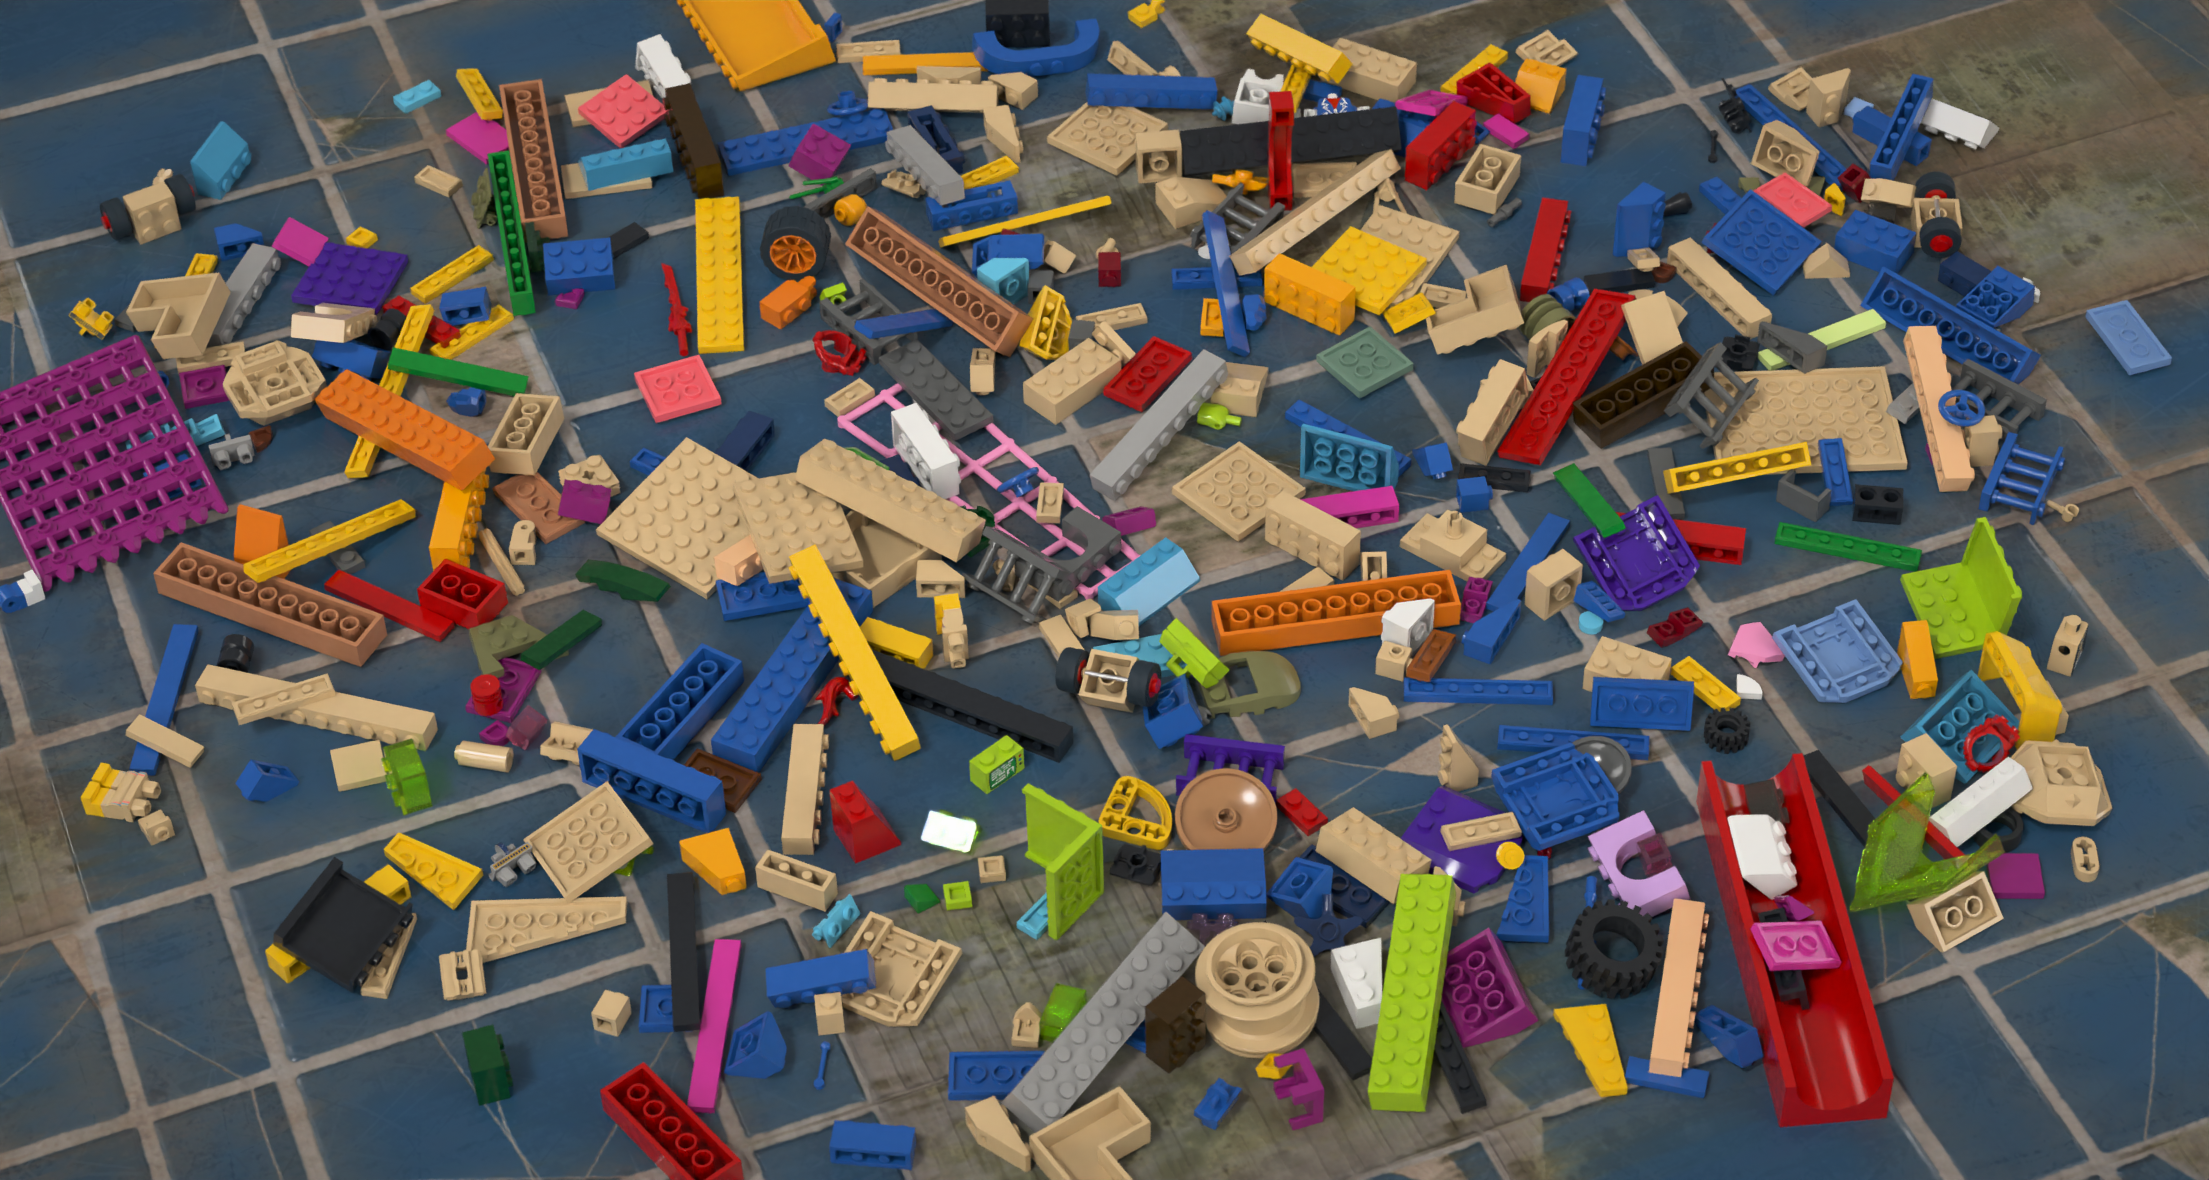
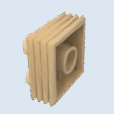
[558,455,621,497]

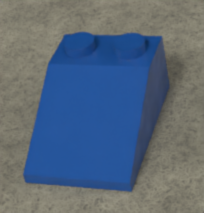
[1143,674,1203,749]

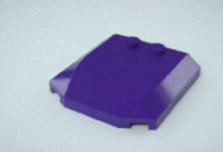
[1573,495,1700,611]
[1401,786,1522,894]

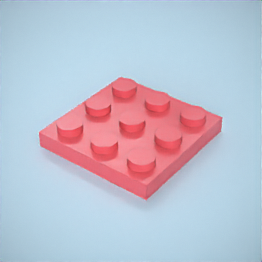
[578,74,667,149]
[634,355,722,423]

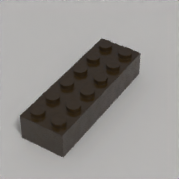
[662,83,724,199]
[1573,341,1714,449]

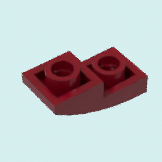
[1647,607,1703,648]

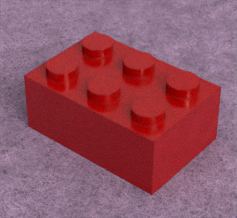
[417,559,508,629]

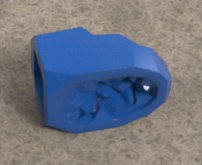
[1242,294,1267,331]
[446,387,486,417]

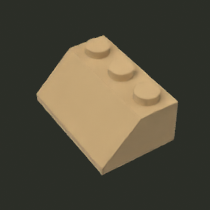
[1907,871,2004,952]

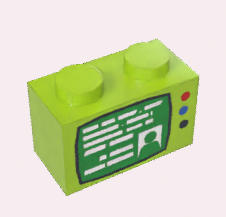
[969,735,1024,794]

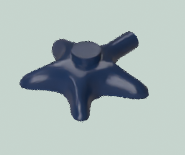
[1294,894,1362,957]

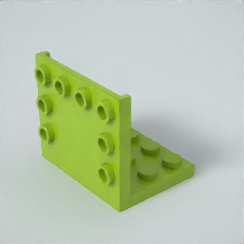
[1900,517,2022,659]
[1022,783,1104,941]

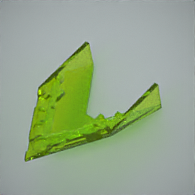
[1850,772,2005,913]

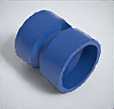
[1547,277,1590,312]

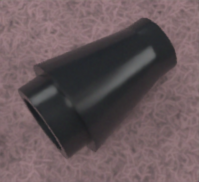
[1663,192,1692,217]

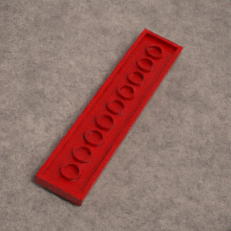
[1497,289,1637,465]

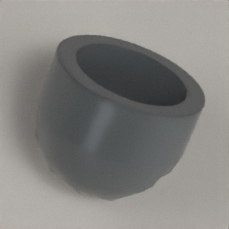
[1198,705,1212,727]

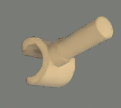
[2046,500,2079,522]

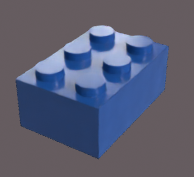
[1834,210,1917,274]
[543,238,615,296]

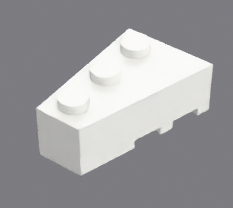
[635,34,691,98]
[1331,938,1382,1029]

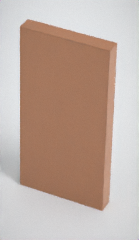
[493,472,585,544]

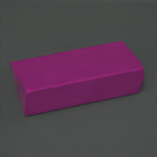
[1102,506,1156,536]
[1774,895,1814,921]

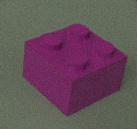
[788,123,851,186]

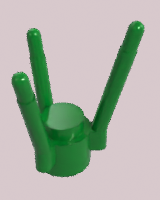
[789,176,844,199]

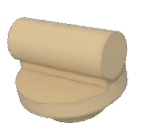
[1096,238,1118,259]

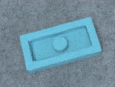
[393,80,442,114]

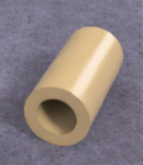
[454,741,513,772]

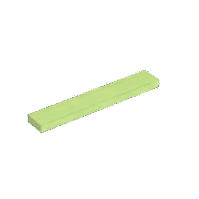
[1758,309,1886,371]

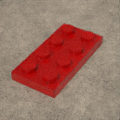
[1103,336,1192,412]

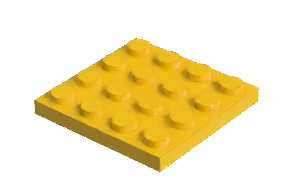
[1312,226,1427,316]

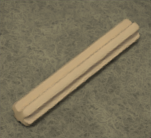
[478,528,525,596]

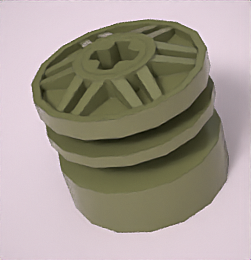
[1518,294,1576,340]

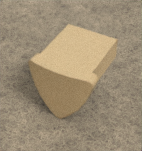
[1011,1002,1045,1048]

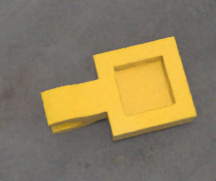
[1128,0,1165,28]

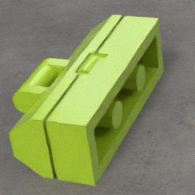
[1159,618,1229,689]

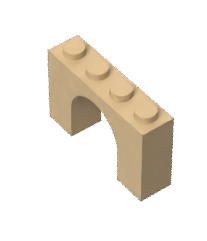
[291,303,377,343]

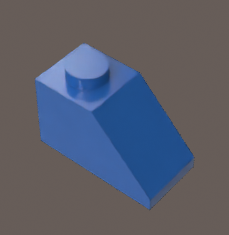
[214,223,264,261]
[1412,442,1453,479]
[235,760,300,802]

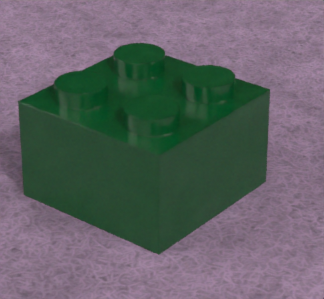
[462,1025,513,1106]

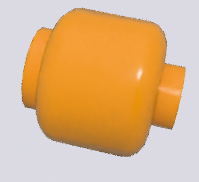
[834,194,867,226]

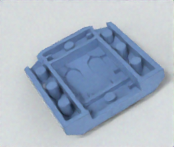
[1772,599,1903,703]

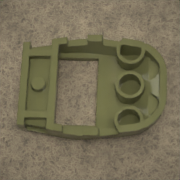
[1196,651,1301,719]

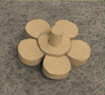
[153,169,173,185]

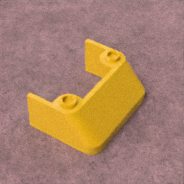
[1978,631,2062,749]

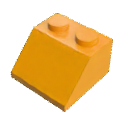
[1515,58,1566,114]

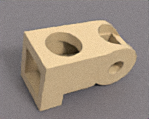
[509,520,537,565]

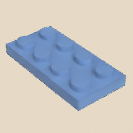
[2085,300,2172,375]

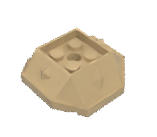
[223,340,327,426]
[2011,739,2112,826]

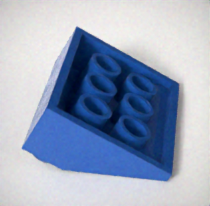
[1161,848,1267,920]

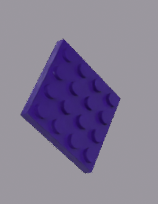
[291,242,409,315]

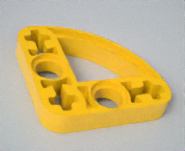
[1098,776,1172,850]

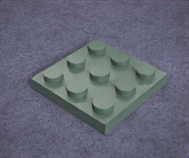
[1316,327,1413,399]

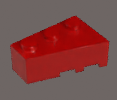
[1456,62,1531,124]

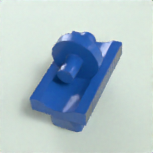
[1194,1078,1242,1130]

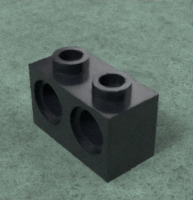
[1852,484,1903,525]

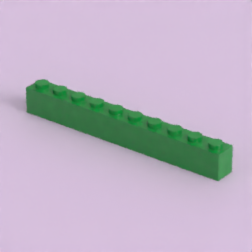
[488,151,536,316]

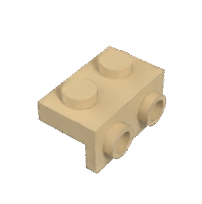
[540,722,593,765]

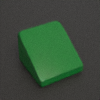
[904,884,940,914]

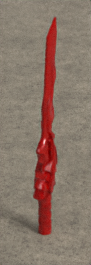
[661,263,693,356]

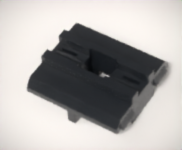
[1721,334,1760,372]
[1109,843,1161,886]

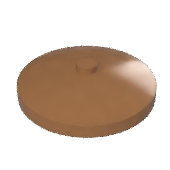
[1175,768,1277,852]

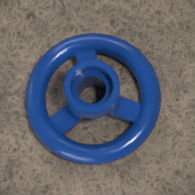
[827,91,868,115]
[1938,390,1985,427]
[997,467,1039,498]

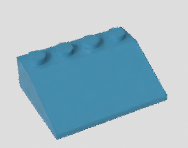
[1300,424,1399,491]
[1900,669,2020,784]

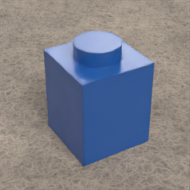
[1456,476,1493,513]

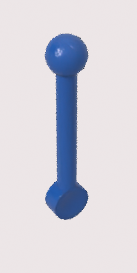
[814,1041,831,1090]

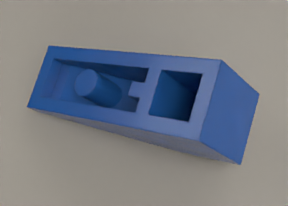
[1462,599,1521,664]
[1694,1005,1763,1068]

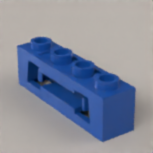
[925,180,1018,231]

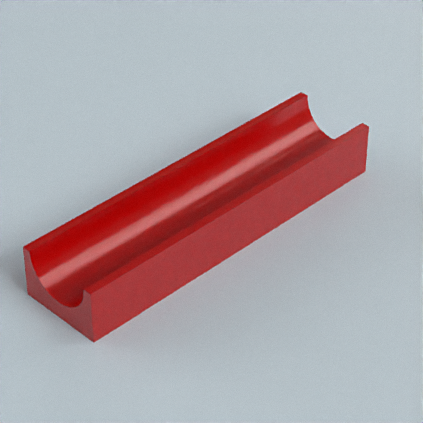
[1696,753,1894,1127]

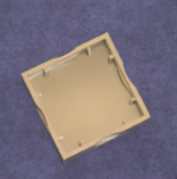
[831,509,942,608]

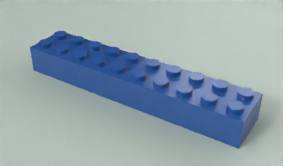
[711,578,873,773]

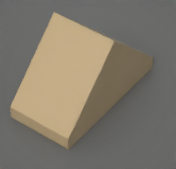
[1802,243,1850,279]

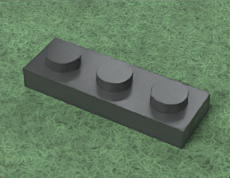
[309,520,366,575]

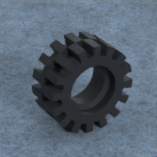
[1704,707,1750,754]

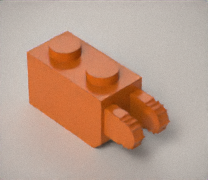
[759,276,817,329]

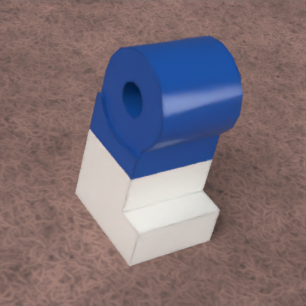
[0,570,45,613]

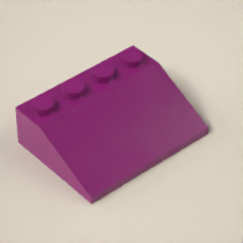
[1441,928,1539,1048]

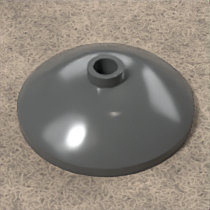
[1572,736,1632,795]

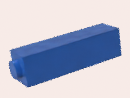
[1852,105,1932,166]

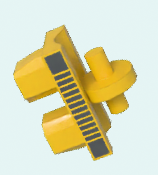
[68,298,114,340]

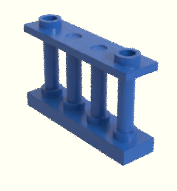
[1979,432,2066,525]

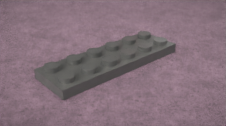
[879,339,994,441]

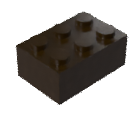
[1145,976,1206,1074]

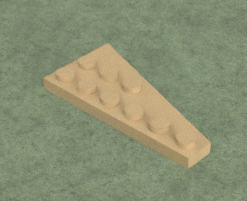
[466,897,627,963]

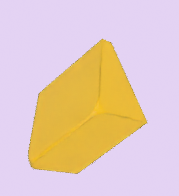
[1824,183,1845,216]

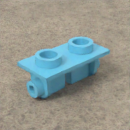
[812,894,861,948]

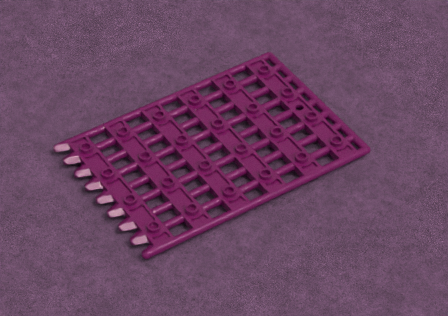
[0,335,229,592]

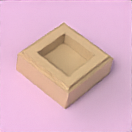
[978,856,1006,883]

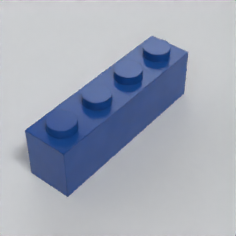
[766,949,876,1008]

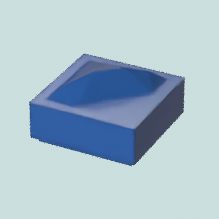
[824,12,842,43]

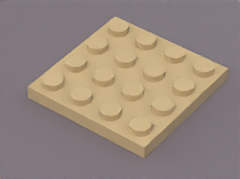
[1047,102,1168,176]
[1172,441,1306,541]
[523,781,653,903]

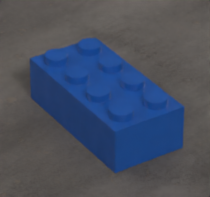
[1561,75,1606,166]

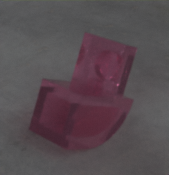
[1637,833,1673,878]

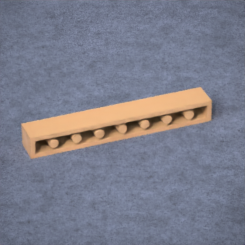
[1903,326,1975,492]
[1649,898,1709,1077]

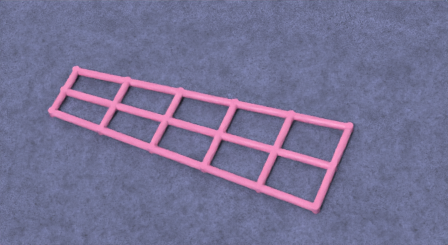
[837,383,1141,600]

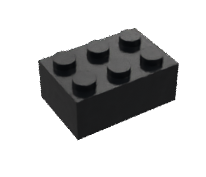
[985,0,1050,48]

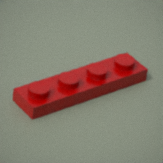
[382,295,461,349]

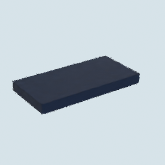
[1299,844,1390,928]

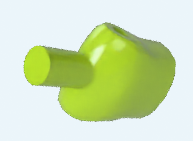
[1197,402,1242,430]

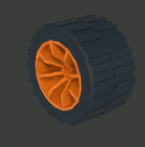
[760,206,831,281]

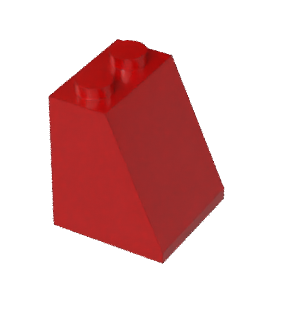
[830,780,901,864]

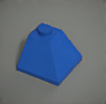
[1266,857,1333,919]
[724,1011,787,1079]

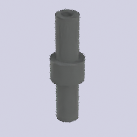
[1487,198,1522,227]

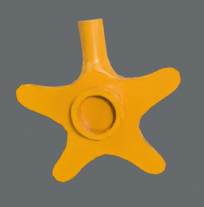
[1212,170,1268,195]

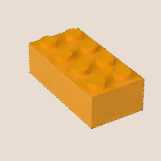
[1264,253,1356,336]

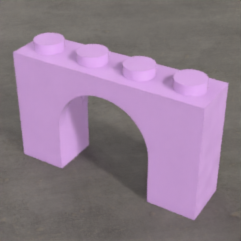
[1588,810,1690,917]

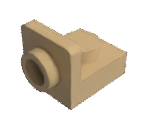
[138,810,175,845]

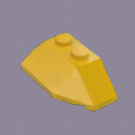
[1019,285,1072,360]

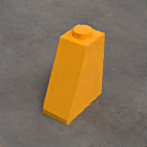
[1897,620,1938,699]
[679,828,747,895]

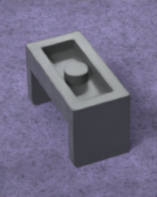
[1776,469,1832,522]

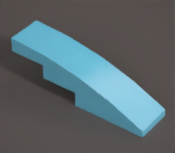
[125,414,225,450]

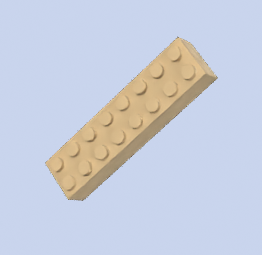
[795,439,986,562]

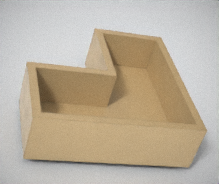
[1426,265,1524,355]
[126,273,231,359]
[1029,1086,1151,1180]

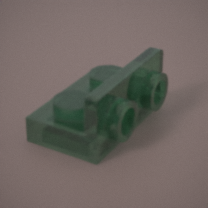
[525,222,550,272]

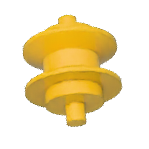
[1496,842,1524,869]

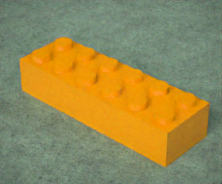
[429,469,489,571]

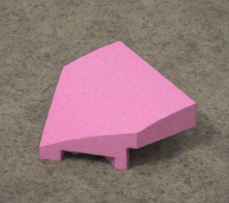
[1728,622,1785,668]

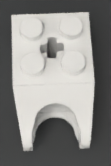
[1232,69,1283,124]

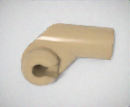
[993,559,1016,592]

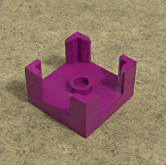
[1273,1048,1324,1131]

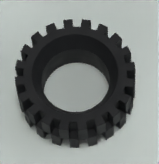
[1565,899,1664,999]

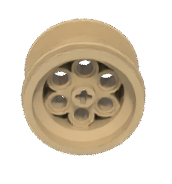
[1195,922,1319,1058]

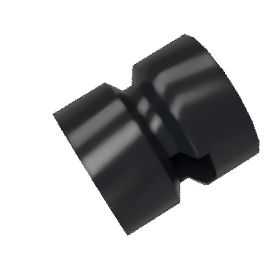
[368,308,407,351]
[217,634,254,673]

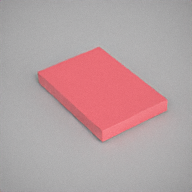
[1753,172,1832,228]

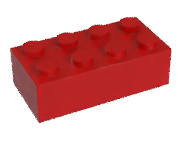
[1405,101,1477,190]

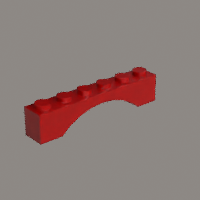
[1268,91,1294,211]

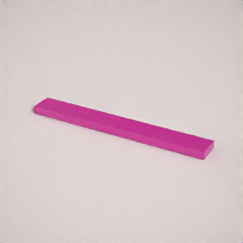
[687,939,741,1113]

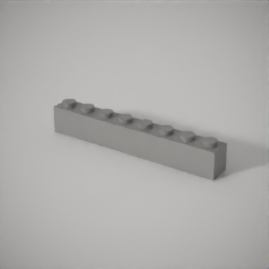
[1090,349,1228,501]

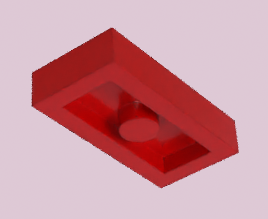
[1276,788,1328,836]

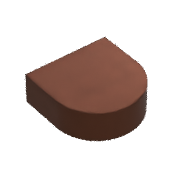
[1651,261,1677,283]

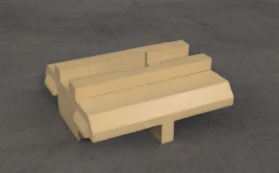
[882,169,926,198]
[439,949,486,1001]

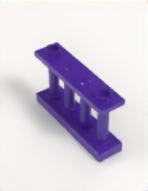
[1176,734,1285,804]

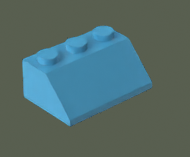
[190,121,251,200]

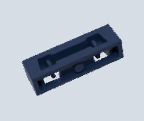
[908,105,965,174]

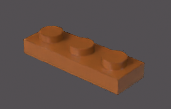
[1406,629,1456,682]

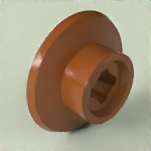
[1609,336,1639,360]

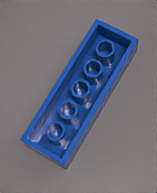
[615,643,744,760]
[577,729,726,833]

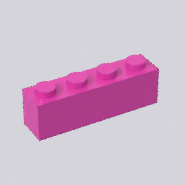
[1300,486,1399,528]

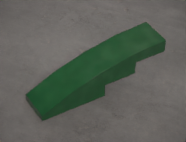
[575,559,671,602]

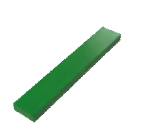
[388,347,529,396]
[1553,463,1625,538]
[1774,522,1922,572]

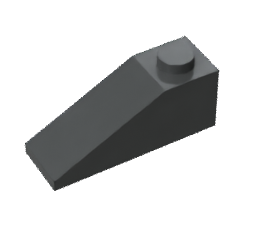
[1757,321,1827,374]

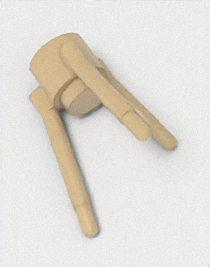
[1373,178,1407,214]

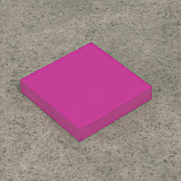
[272,217,329,266]

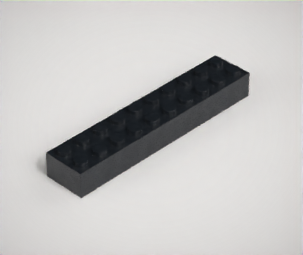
[1179,106,1402,177]

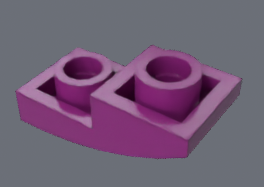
[1460,576,1493,623]

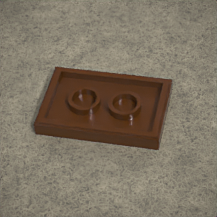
[684,748,762,813]

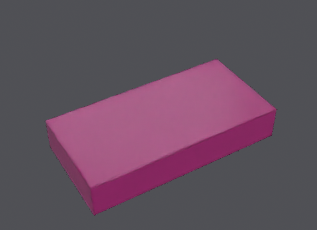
[1483,114,1529,149]

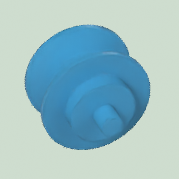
[1212,96,1234,120]

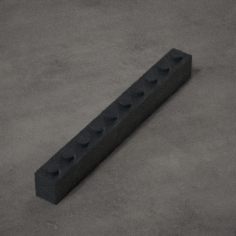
[843,648,1073,763]

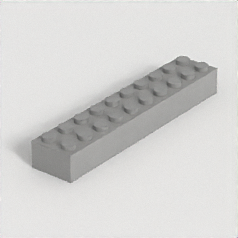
[1001,912,1205,1133]

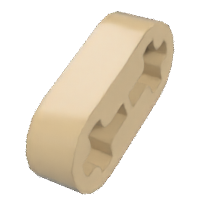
[2071,837,2099,882]

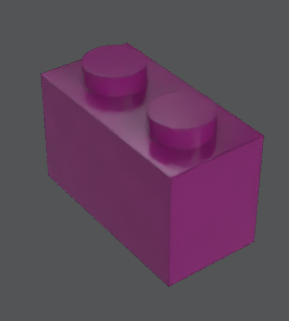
[558,479,611,524]

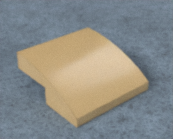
[1516,30,1578,66]
[1768,67,1812,111]
[1526,320,1568,378]

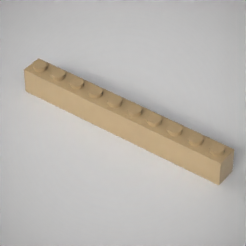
[1229,149,1401,276]
[195,664,438,751]

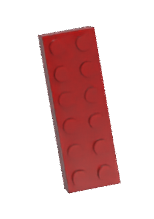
[600,1062,744,1180]

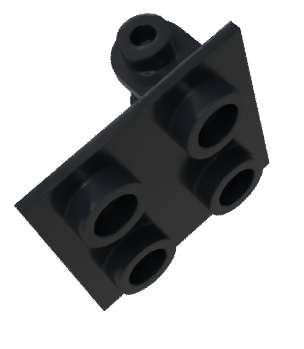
[1719,78,1751,134]

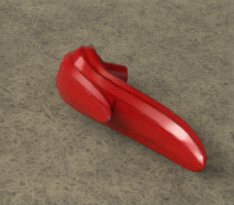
[815,677,859,726]

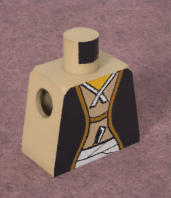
[2047,615,2089,677]

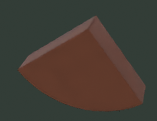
[248,425,273,452]

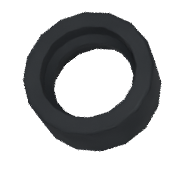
[1973,808,2023,853]

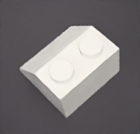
[1381,599,1435,657]

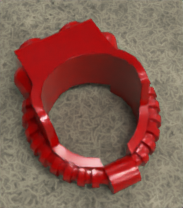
[812,330,867,376]
[1963,714,2021,773]

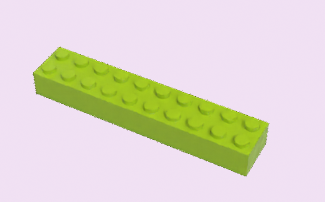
[1368,874,1456,1112]

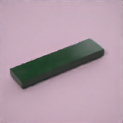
[521,610,602,670]

